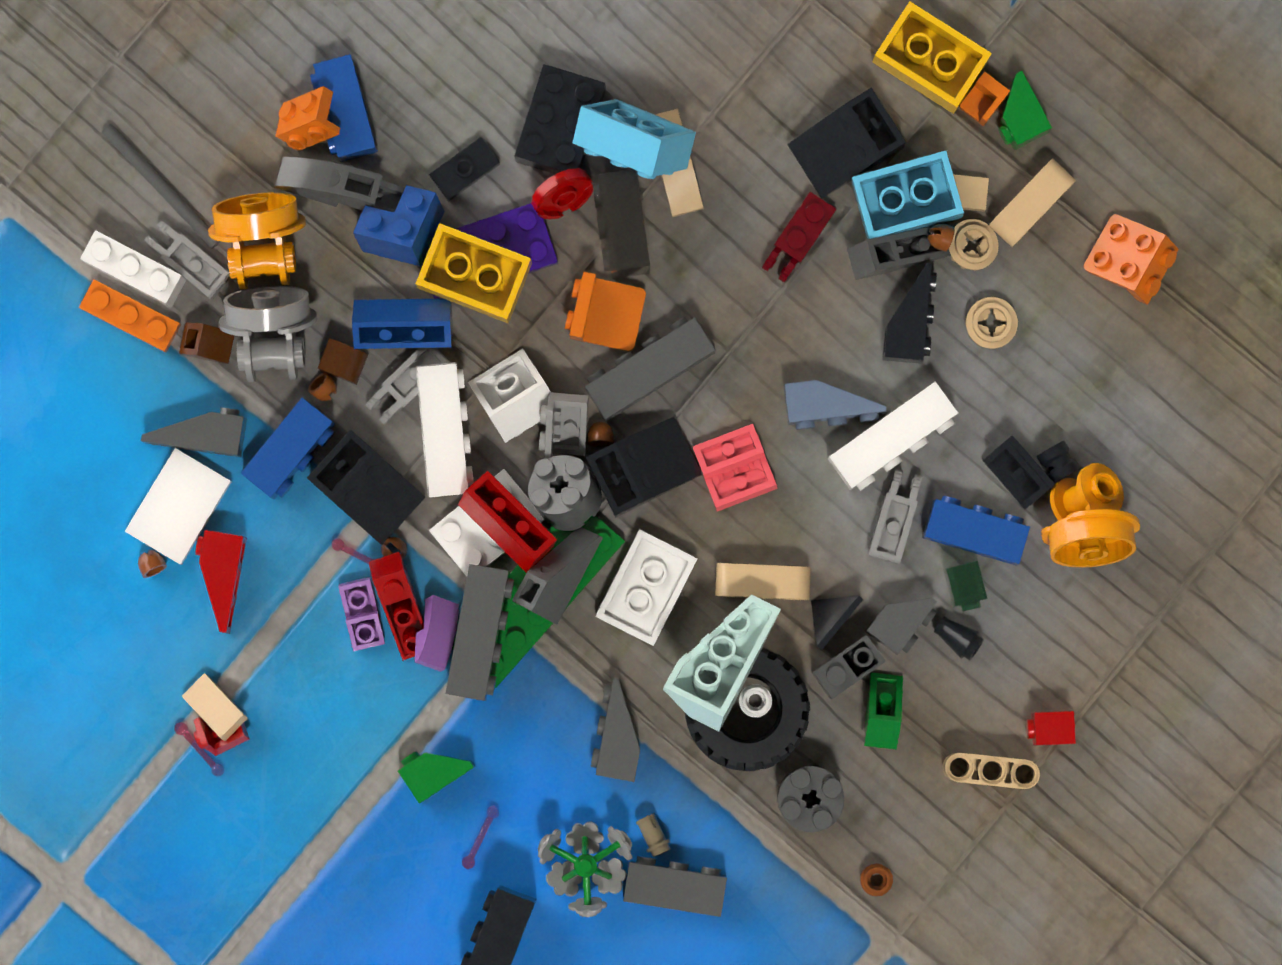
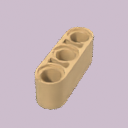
[989,158,1076,247]
[715,563,811,600]
[943,752,1040,789]

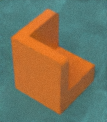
[959,71,1010,127]

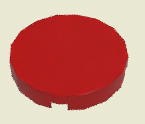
[531,168,594,220]

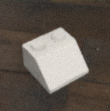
[468,348,551,443]

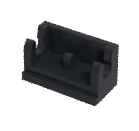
[982,435,1055,509]

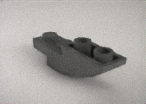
[274,156,405,212]

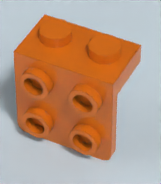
[1084,214,1179,305]
[565,272,646,352]

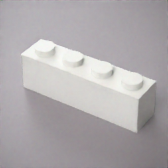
[416,362,473,497]
[828,381,958,491]

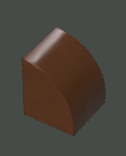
[179,322,235,364]
[318,338,368,385]

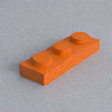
[79,279,181,353]

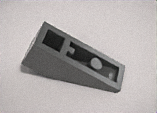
[847,223,951,280]
[141,408,247,458]

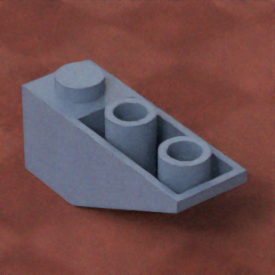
[783,380,886,430]

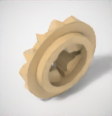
[948,219,999,271]
[965,297,1018,349]

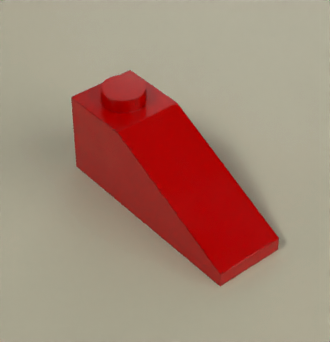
[195,530,247,634]

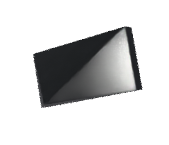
[811,595,864,650]

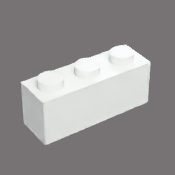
[80,230,186,308]

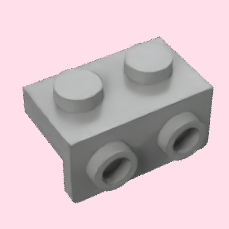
[539,392,589,459]

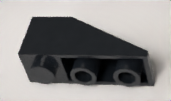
[883,263,937,364]

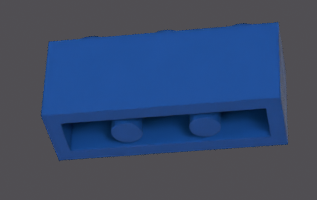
[310,54,378,162]
[352,298,453,349]
[241,397,335,499]
[923,496,1030,566]

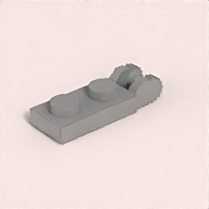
[144,220,230,300]
[366,348,451,425]
[868,469,922,564]

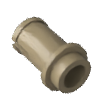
[636,813,671,858]

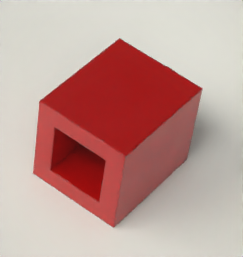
[1026,711,1076,745]

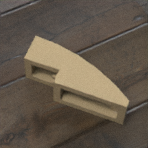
[656,109,704,217]

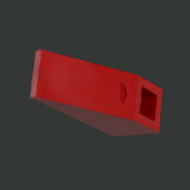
[369,552,424,660]

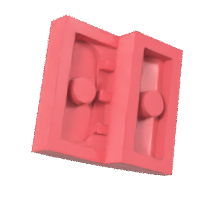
[692,424,778,512]

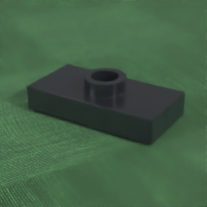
[429,137,500,202]

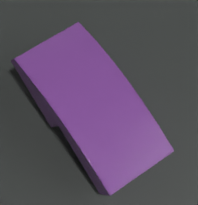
[338,577,385,651]
[415,595,459,672]

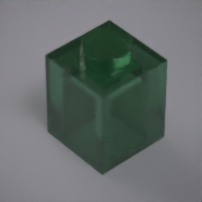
[943,561,988,612]

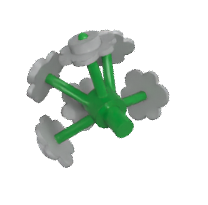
[538,822,632,917]

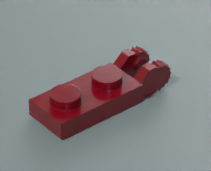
[762,192,837,283]

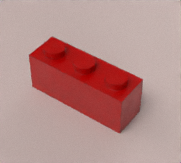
[458,471,557,573]

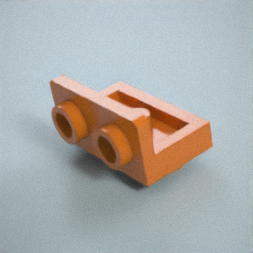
[276,86,341,150]

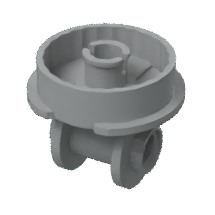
[219,286,317,382]

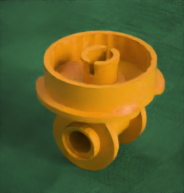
[208,192,306,290]
[1041,463,1140,568]

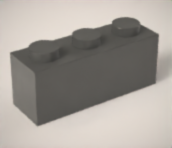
[623,856,727,917]

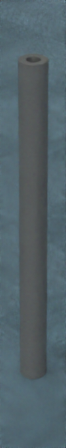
[102,124,220,249]

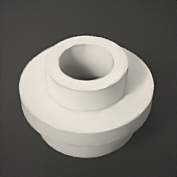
[739,684,772,717]

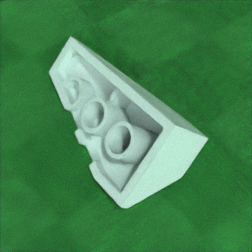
[663,594,781,731]

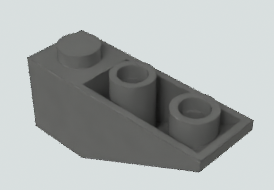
[512,527,603,625]
[591,678,640,782]

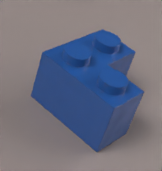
[353,185,445,267]

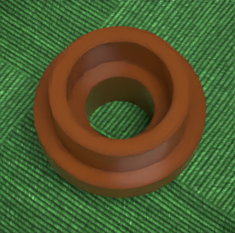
[860,863,893,896]

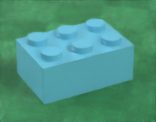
[572,99,696,179]
[851,151,964,239]

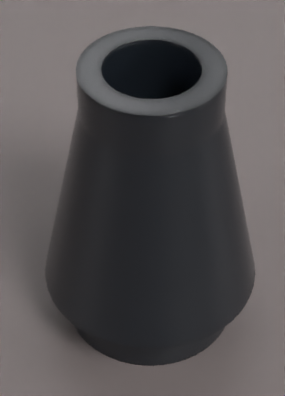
[934,616,984,661]

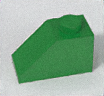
[998,71,1052,150]
[864,673,903,750]
[398,751,475,804]

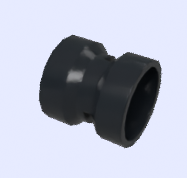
[1036,440,1080,483]

